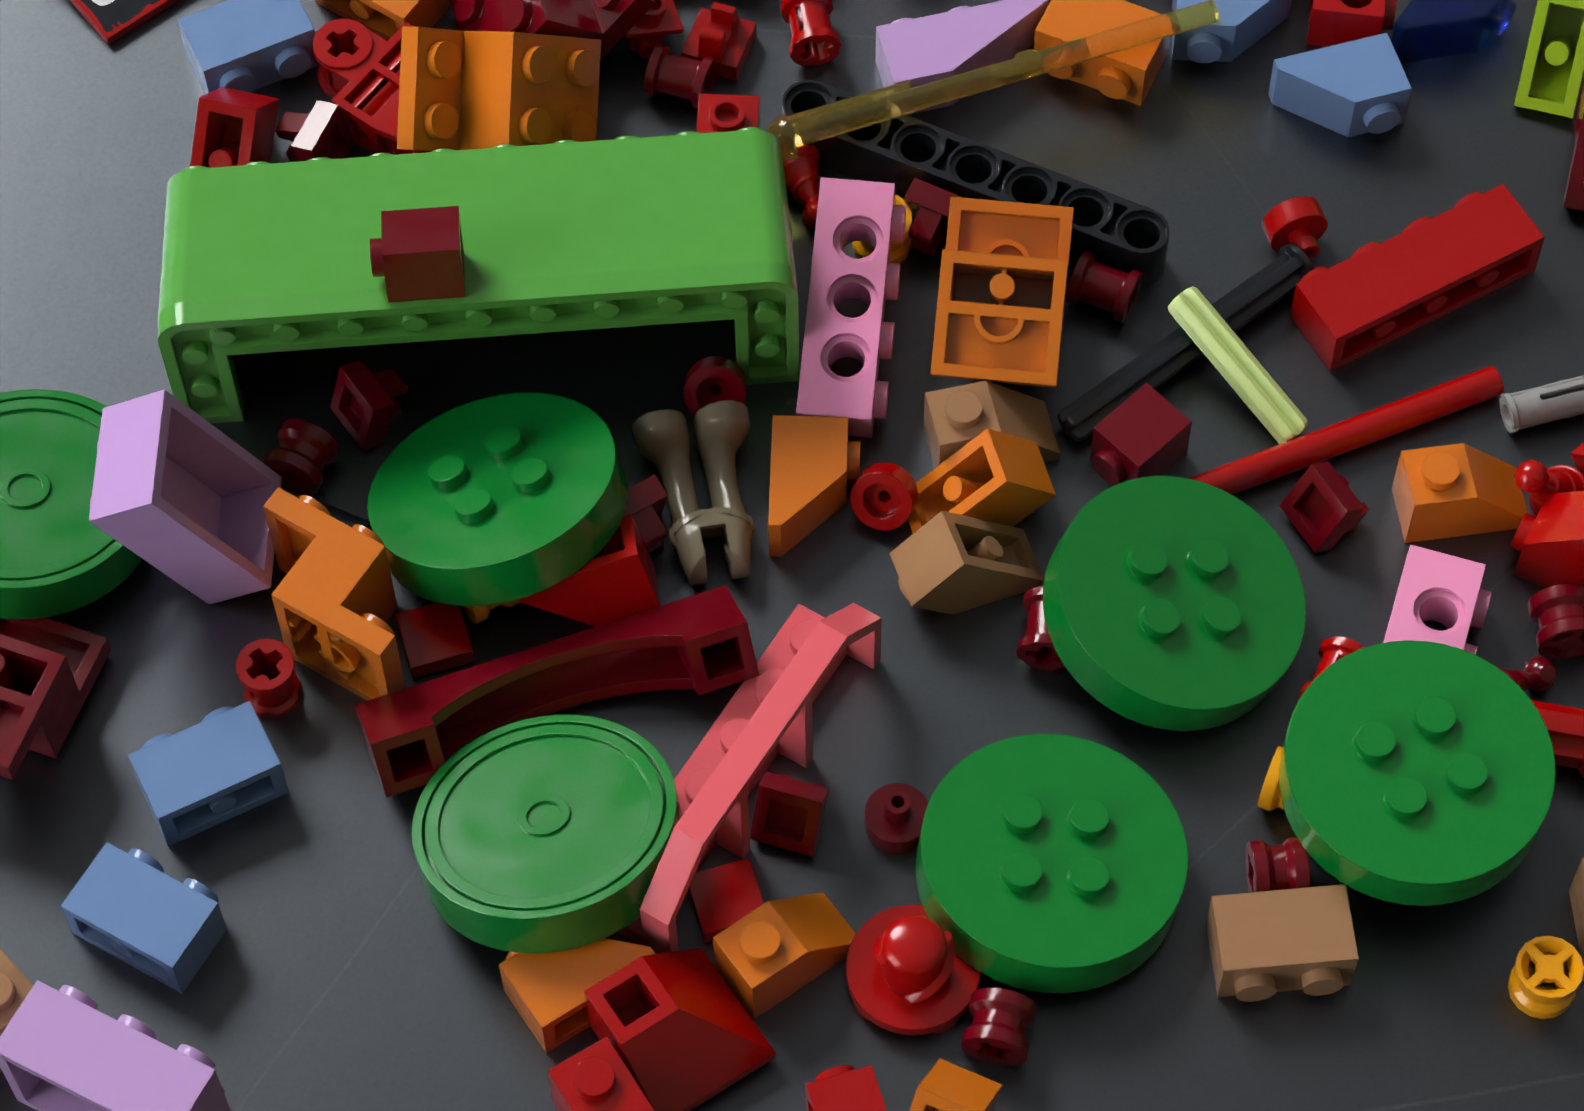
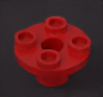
[846,905,981,1035]

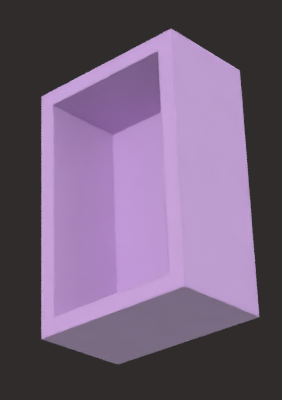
[89,389,282,605]
[0,980,231,1111]

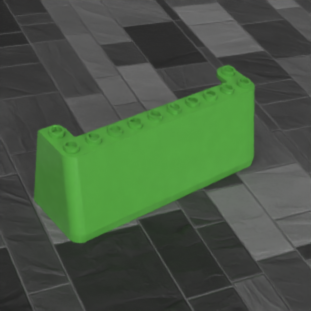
[158,127,799,424]

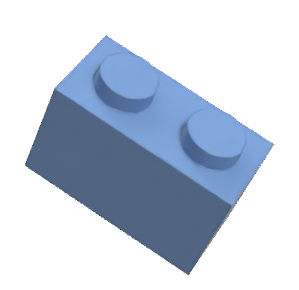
[178,0,320,94]
[128,701,289,847]
[61,842,227,994]

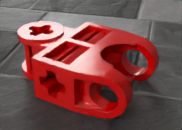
[313,19,431,155]

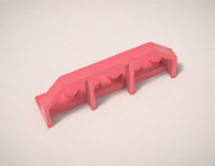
[617,603,882,954]

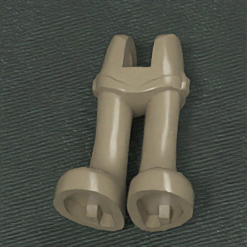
[631,400,756,585]

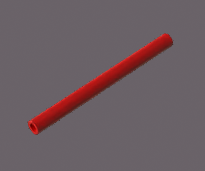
[1188,366,1504,495]

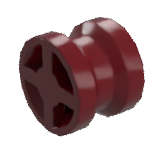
[263,418,340,496]
[1527,583,1584,660]
[1245,837,1310,893]
[961,988,1037,1066]

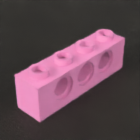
[796,177,906,438]
[1383,544,1492,655]

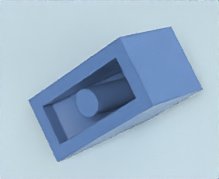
[1172,0,1292,63]
[1268,33,1412,137]

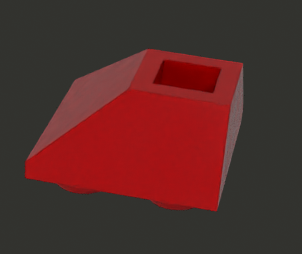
[584,948,776,1111]

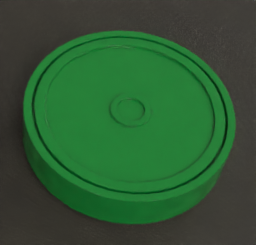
[0,389,143,620]
[367,393,628,606]
[1043,476,1306,731]
[1279,640,1555,906]
[412,715,683,953]
[916,734,1188,993]

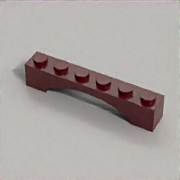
[355,585,759,798]

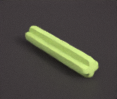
[1168,286,1308,444]

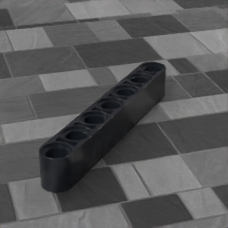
[782,80,1170,287]

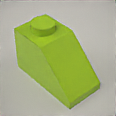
[1514,0,1584,118]

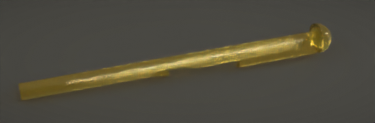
[767,0,1219,160]

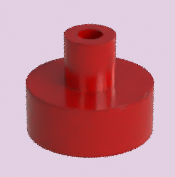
[1262,196,1328,259]
[850,462,918,530]

